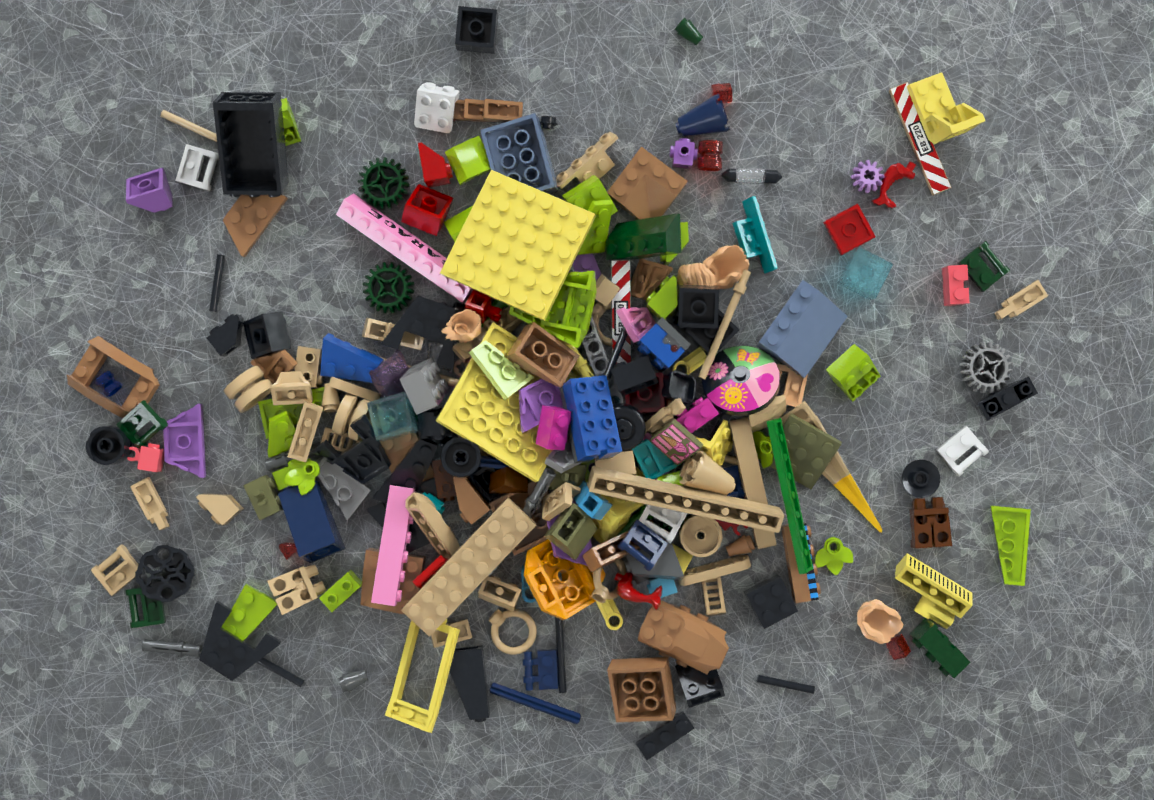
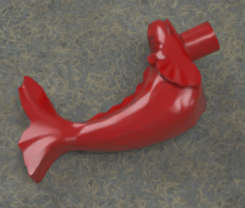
[871,161,916,209]
[615,572,663,610]

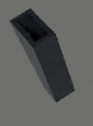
[450,645,490,722]

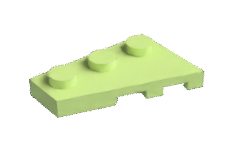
[469,340,534,400]

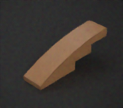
[453,99,523,122]

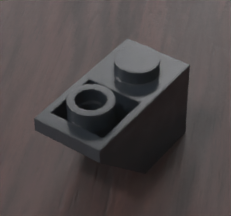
[206,314,244,357]

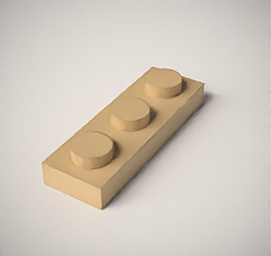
[287,401,323,462]

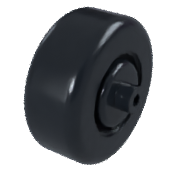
[613,403,646,452]

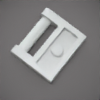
[175,144,219,191]
[936,426,989,477]
[639,504,687,544]

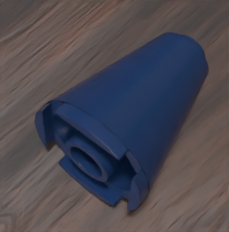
[675,93,730,136]

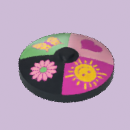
[702,346,780,416]

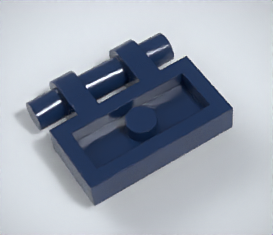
[522,649,558,691]

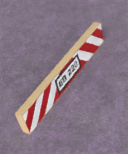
[889,82,951,196]

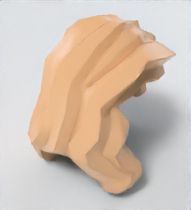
[703,245,750,289]
[677,263,716,286]
[857,599,904,644]

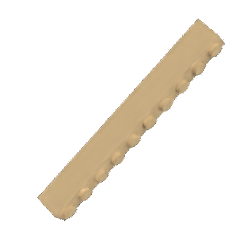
[587,466,784,533]

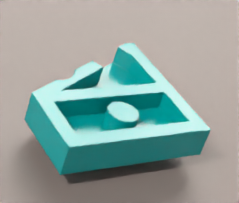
[631,439,681,479]

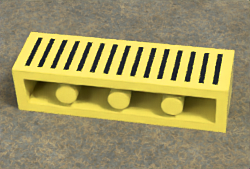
[895,553,972,618]

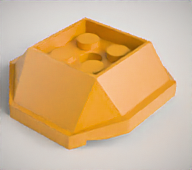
[524,539,606,620]

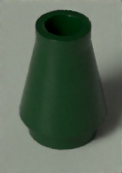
[674,17,703,45]

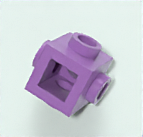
[670,138,698,169]

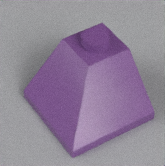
[126,168,172,212]

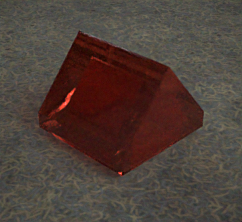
[711,83,732,103]
[279,542,297,560]
[885,634,911,660]

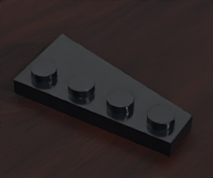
[373,439,438,504]

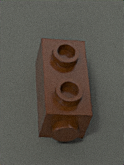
[432,459,457,502]

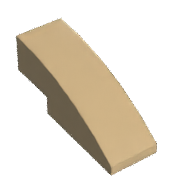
[362,318,424,350]

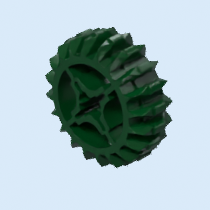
[358,157,410,210]
[363,262,415,314]

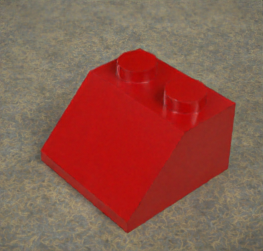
[418,142,453,188]
[401,184,454,236]

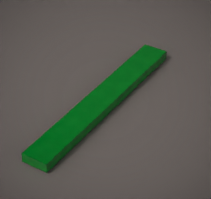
[766,418,813,574]

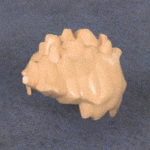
[442,309,482,343]

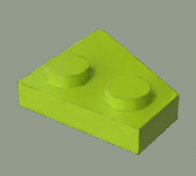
[267,411,296,458]

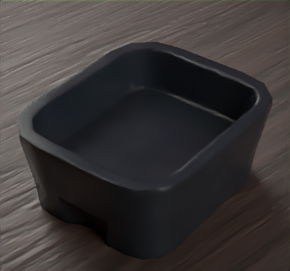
[661,370,696,404]

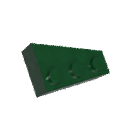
[909,618,971,678]

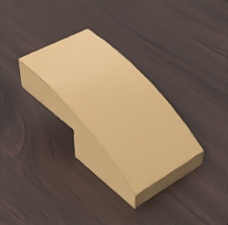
[431,619,472,648]

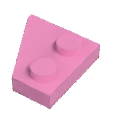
[616,307,656,343]

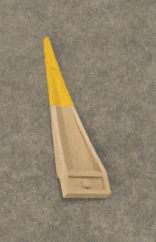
[780,401,882,533]

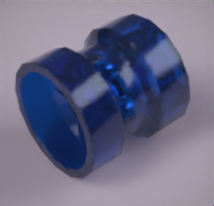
[94,371,123,397]

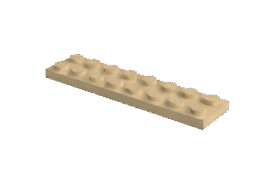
[401,498,536,637]

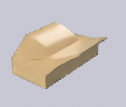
[270,371,313,405]

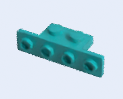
[732,196,778,274]

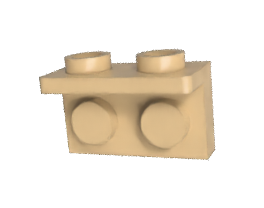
[542,482,581,521]

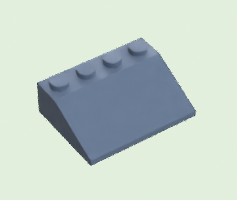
[480,113,559,194]
[757,280,848,378]

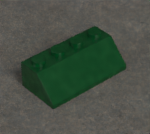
[606,213,682,261]

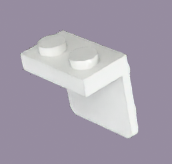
[414,82,460,133]

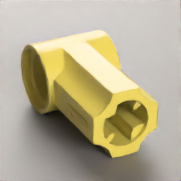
[671,347,707,375]
[914,595,955,629]
[596,599,623,630]

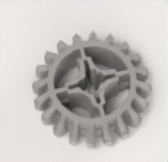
[960,342,1013,393]

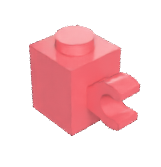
[127,443,164,472]

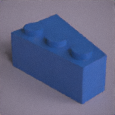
[320,333,384,383]

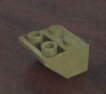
[544,503,597,560]

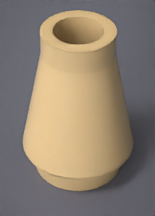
[321,383,340,412]

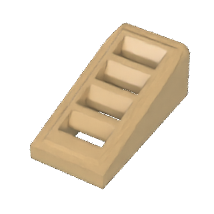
[321,427,362,452]
[702,576,726,616]

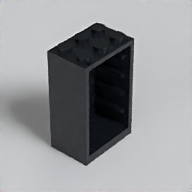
[213,92,289,197]

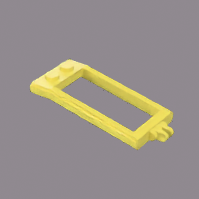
[385,619,460,733]

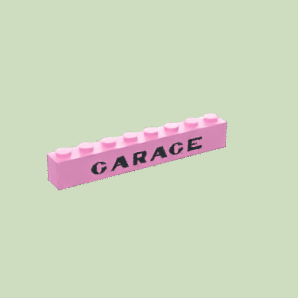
[336,193,474,303]

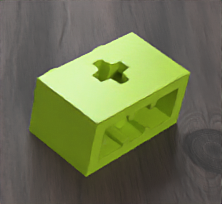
[319,570,362,612]

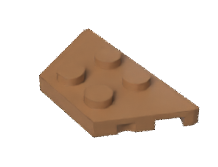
[223,195,288,257]

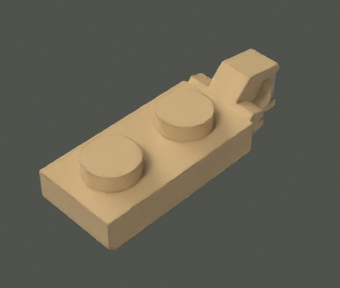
[994,280,1048,320]
[645,398,686,434]
[130,477,169,530]

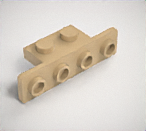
[556,132,618,189]

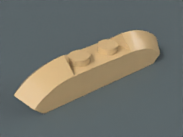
[405,493,460,559]

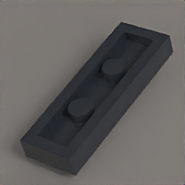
[636,711,695,760]

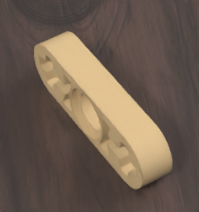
[328,377,381,403]

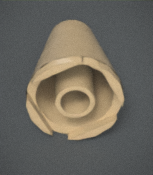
[679,450,736,495]

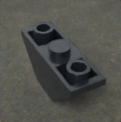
[977,376,1038,421]

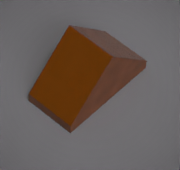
[489,467,529,493]

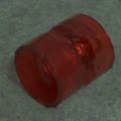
[697,140,723,171]

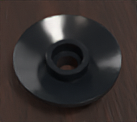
[902,459,940,498]

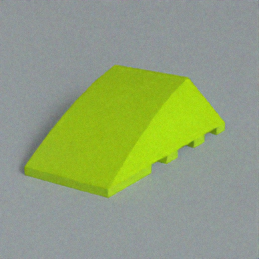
[509,271,597,348]

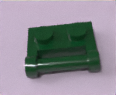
[958,241,1010,292]
[116,400,168,449]
[125,586,166,628]

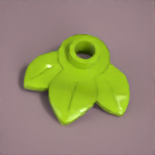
[752,431,774,468]
[284,459,320,495]
[815,537,853,575]

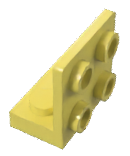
[693,420,733,466]

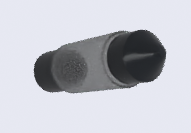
[721,168,782,184]

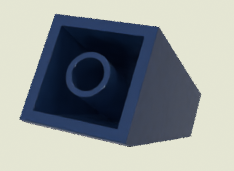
[278,480,346,563]

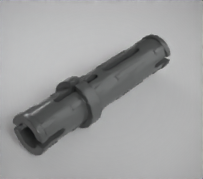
[265,442,321,471]
[522,468,556,518]
[142,639,203,657]

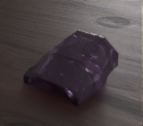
[369,350,409,405]

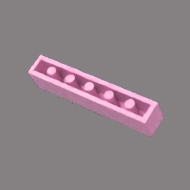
[371,485,415,606]

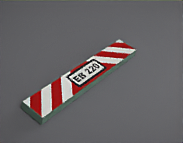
[611,260,631,364]

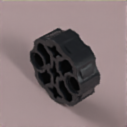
[135,545,195,602]

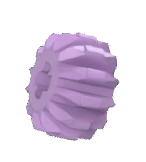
[851,160,884,193]

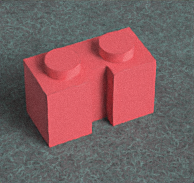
[942,265,970,306]

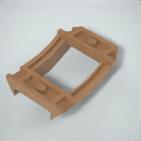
[67,336,160,418]

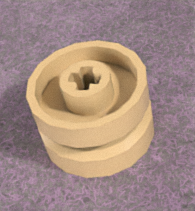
[224,366,273,413]
[332,393,374,441]
[678,514,723,557]

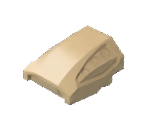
[748,395,786,433]

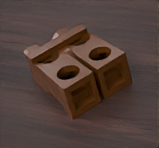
[909,497,952,549]

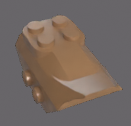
[638,600,729,675]

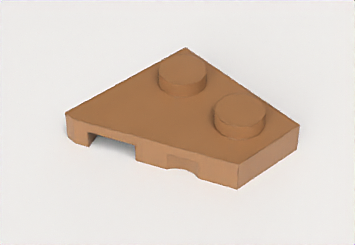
[631,259,673,300]
[250,349,298,384]

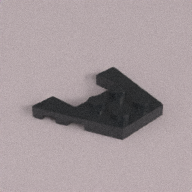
[382,295,455,369]
[312,414,391,484]
[367,478,438,553]
[199,601,281,681]

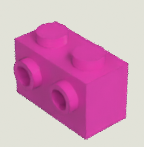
[676,397,719,433]
[536,405,571,450]

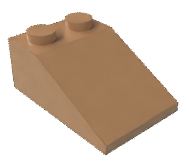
[506,322,580,388]
[378,424,434,482]
[453,477,491,525]

